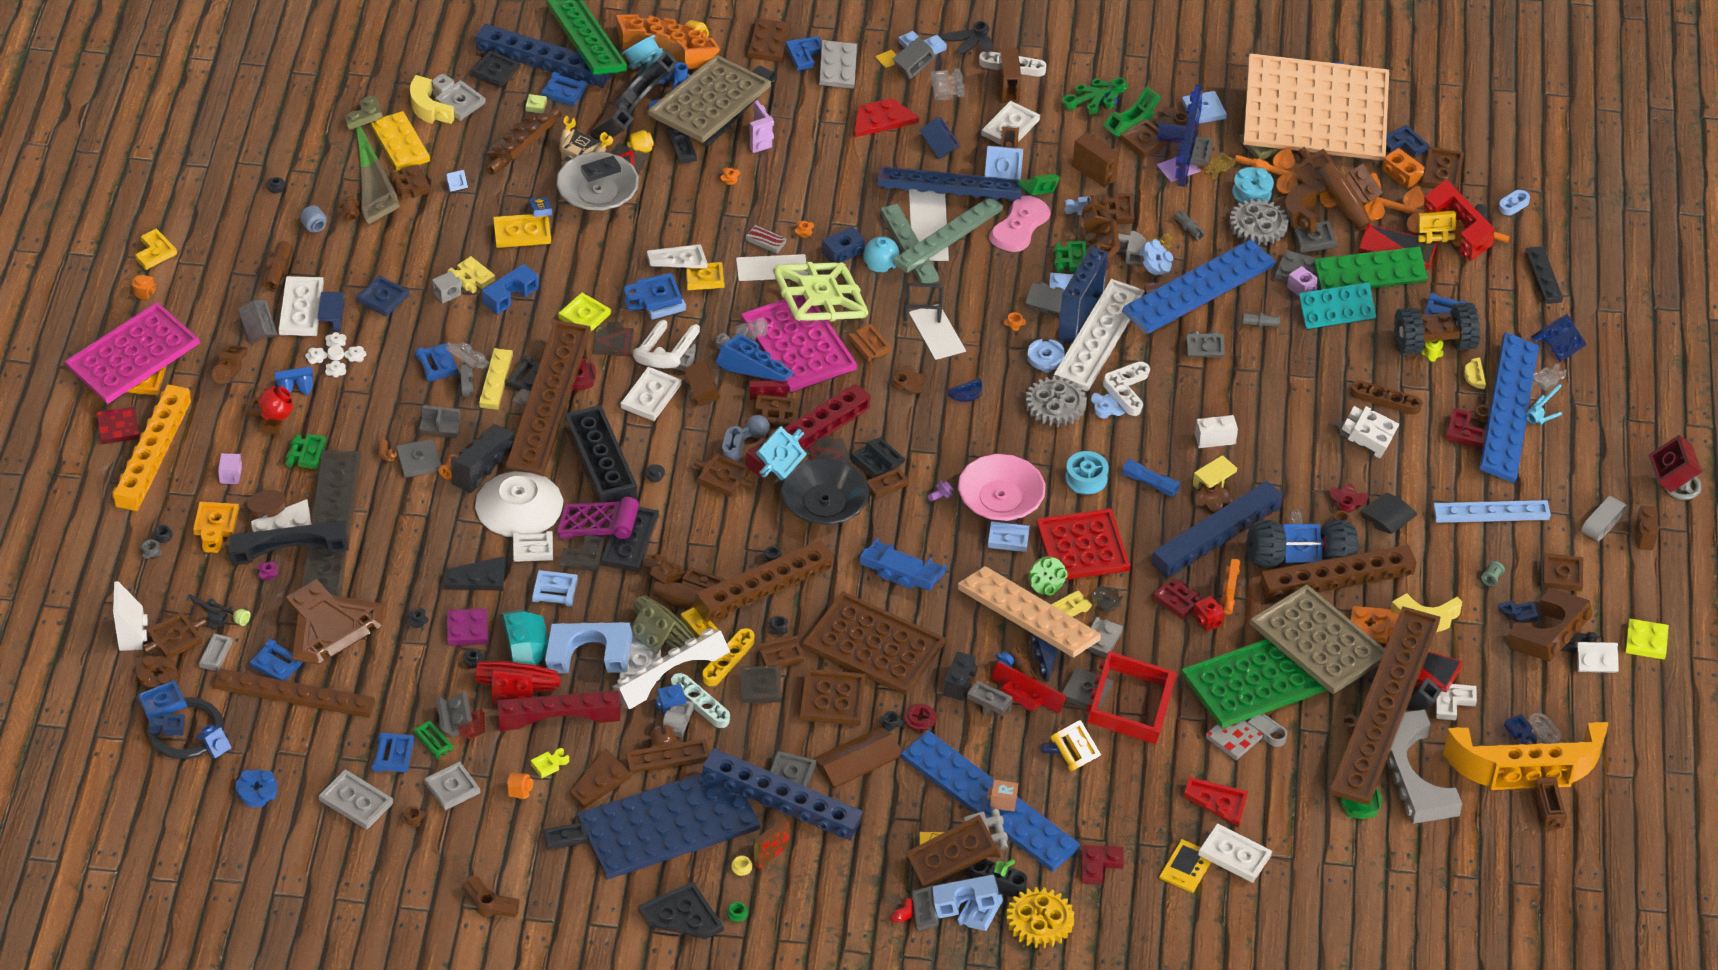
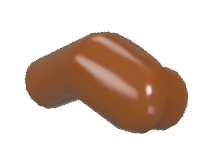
[378,439,397,462]

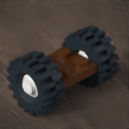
[1394,302,1480,355]

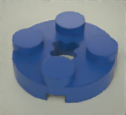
[236,770,278,807]

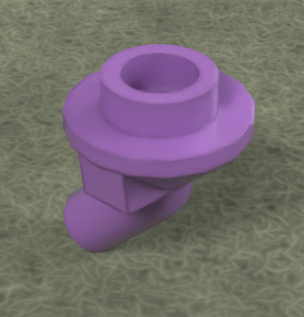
[928,480,954,501]

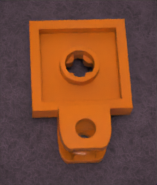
[1351,606,1400,644]

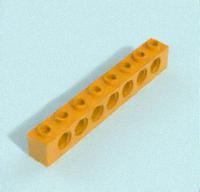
[112,385,191,511]

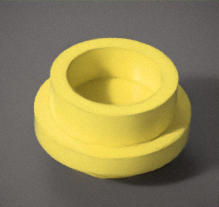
[731,856,752,876]

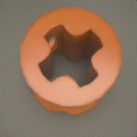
[438,455,458,480]

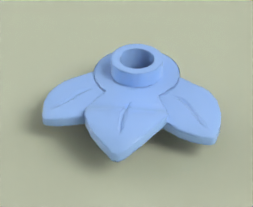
[1091,393,1126,418]

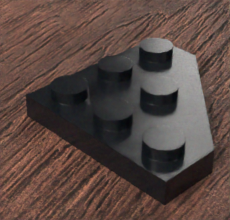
[638,881,724,939]

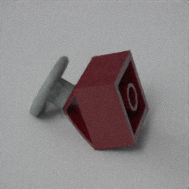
[1649,435,1702,500]

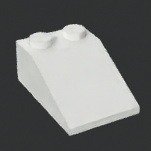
[113,581,148,651]

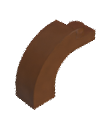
[1285,183,1317,233]

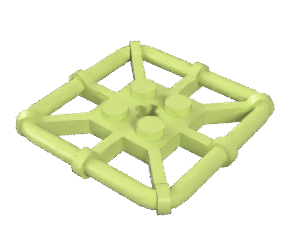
[773,262,868,322]

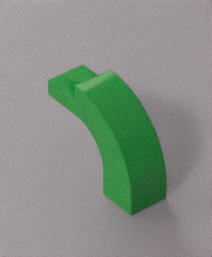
[1103,86,1161,136]

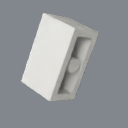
[1195,415,1238,448]

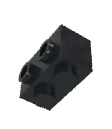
[944,651,978,701]

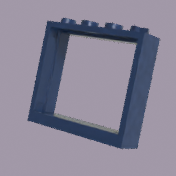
[1058,246,1108,345]

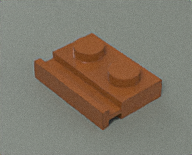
[848,324,891,362]

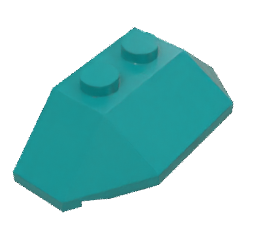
[501,609,549,665]

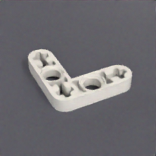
[1103,362,1150,416]

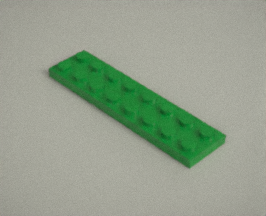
[546,0,627,75]

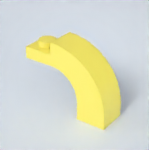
[410,75,454,124]
[1391,594,1462,632]

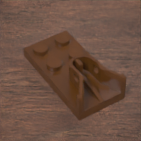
[906,815,1001,888]

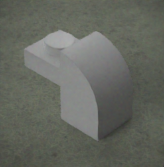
[1117,231,1146,266]

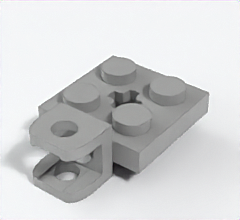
[432,74,486,121]

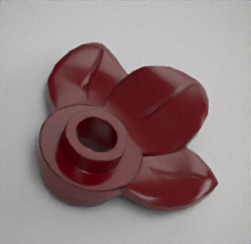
[1330,483,1368,512]

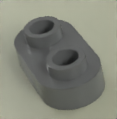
[461,364,473,397]

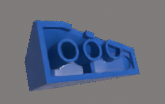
[716,333,794,381]

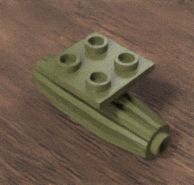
[631,596,696,654]

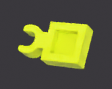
[531,748,569,779]

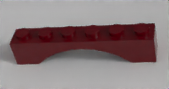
[497,691,620,731]

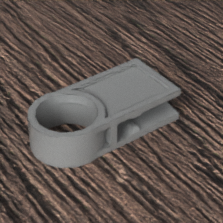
[1248,714,1287,747]

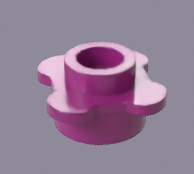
[257,561,278,580]

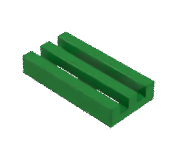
[413,721,453,759]

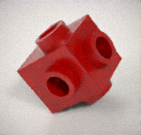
[1193,596,1225,631]

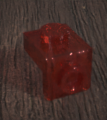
[458,709,485,739]

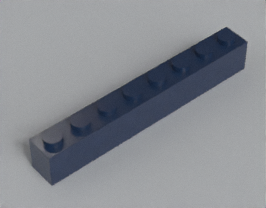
[1151,481,1283,578]

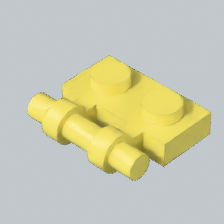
[447,256,495,293]

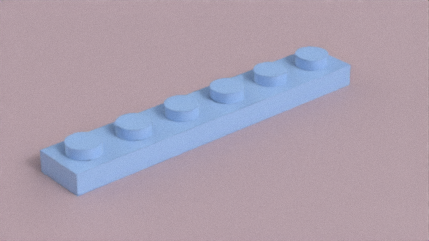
[1433,500,1551,523]

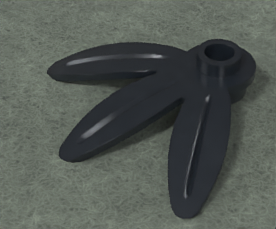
[940,21,993,54]

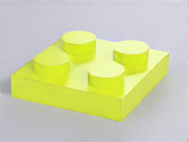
[558,293,611,331]
[1625,619,1669,660]

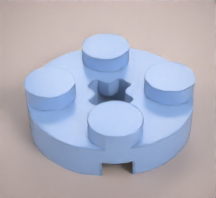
[1140,239,1173,276]
[1027,339,1065,373]

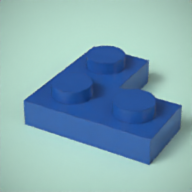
[785,36,822,70]

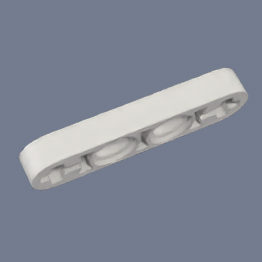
[979,52,1046,77]

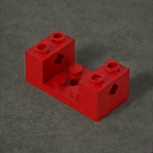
[1423,179,1495,261]

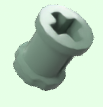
[1481,561,1505,586]

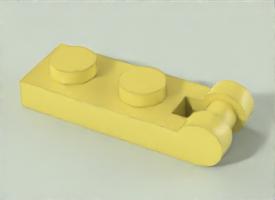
[1051,591,1092,617]

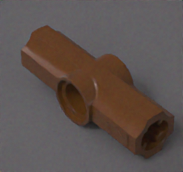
[262,241,293,291]

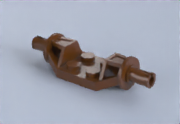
[1081,195,1120,270]

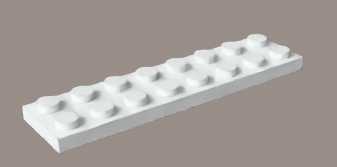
[1054,279,1145,391]

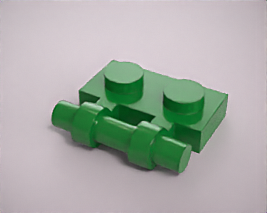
[1053,241,1087,273]
[285,434,326,469]

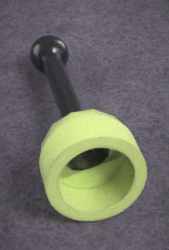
[208,599,250,626]

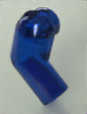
[1041,736,1069,754]

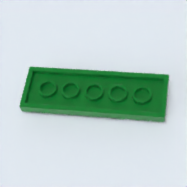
[1313,247,1428,290]

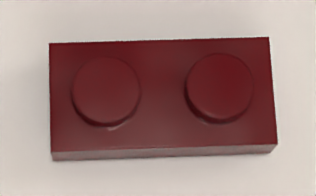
[749,380,788,400]

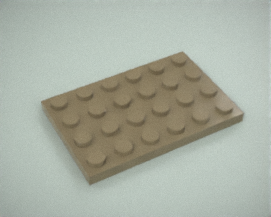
[648,55,771,143]
[1250,585,1386,694]

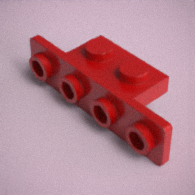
[991,661,1066,713]

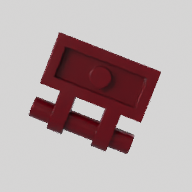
[1153,578,1203,620]

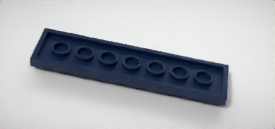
[877,166,1022,201]

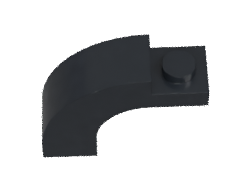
[1368,665,1442,711]

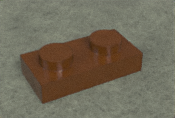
[867,468,909,499]

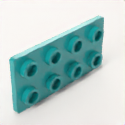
[1299,283,1376,329]

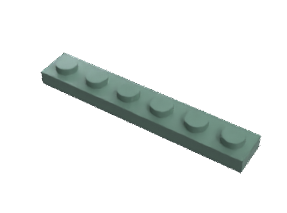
[881,203,939,283]

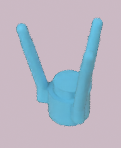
[1525,384,1562,425]

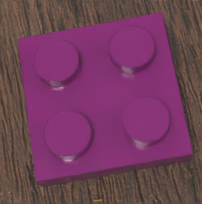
[447,609,488,646]

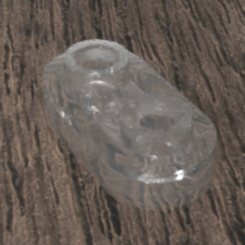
[1528,713,1561,744]

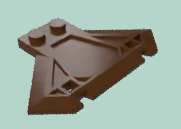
[285,579,384,665]

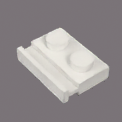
[1577,642,1619,673]

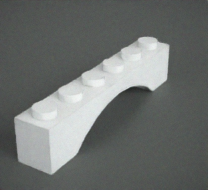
[613,628,730,709]

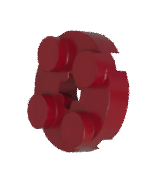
[572,358,596,391]

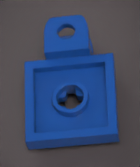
[624,273,682,311]

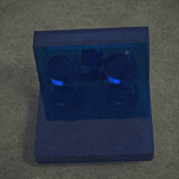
[1531,314,1586,362]

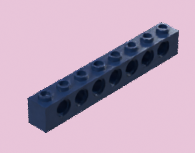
[476,24,612,88]
[701,748,863,841]

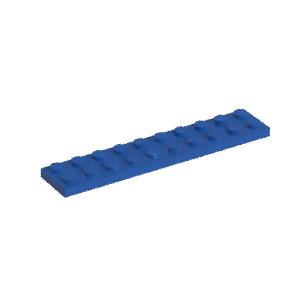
[1122,239,1276,334]
[1479,332,1539,483]
[901,730,1080,872]

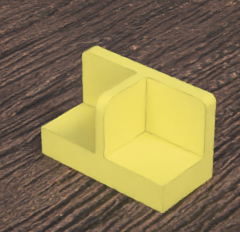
[1193,455,1237,490]

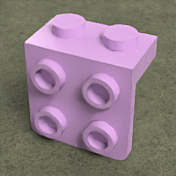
[750,100,774,153]

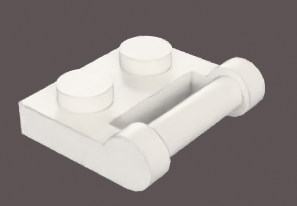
[513,531,553,561]

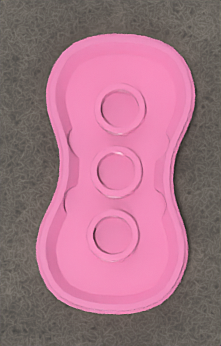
[989,196,1051,252]

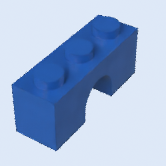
[482,264,539,315]

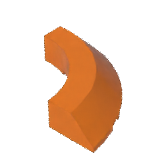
[616,14,720,69]

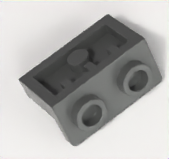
[1185,331,1225,357]
[436,691,473,738]

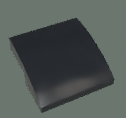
[850,437,905,478]
[1361,492,1417,534]

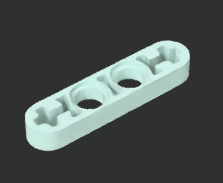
[671,673,730,728]

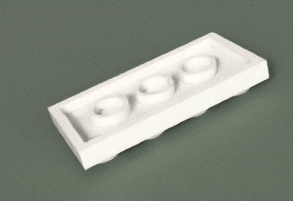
[279,276,324,336]

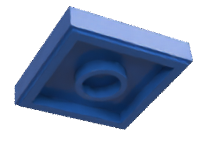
[137,680,187,720]

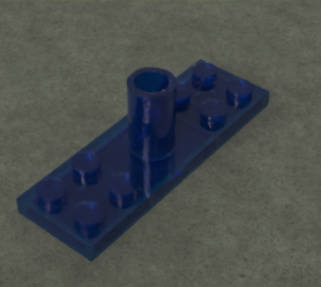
[1157,85,1203,187]

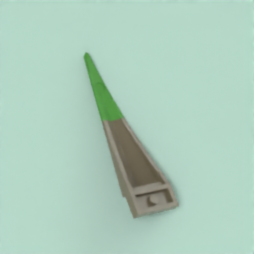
[356,126,400,224]

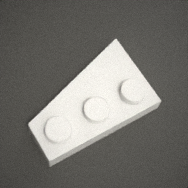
[647,244,707,268]
[251,499,311,532]

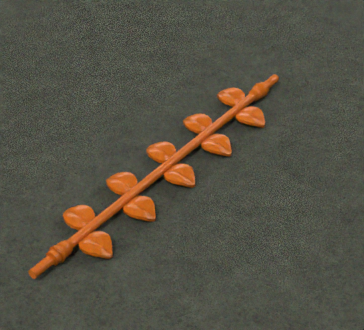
[1235,148,1510,247]

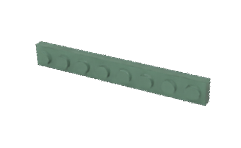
[893,197,1003,273]

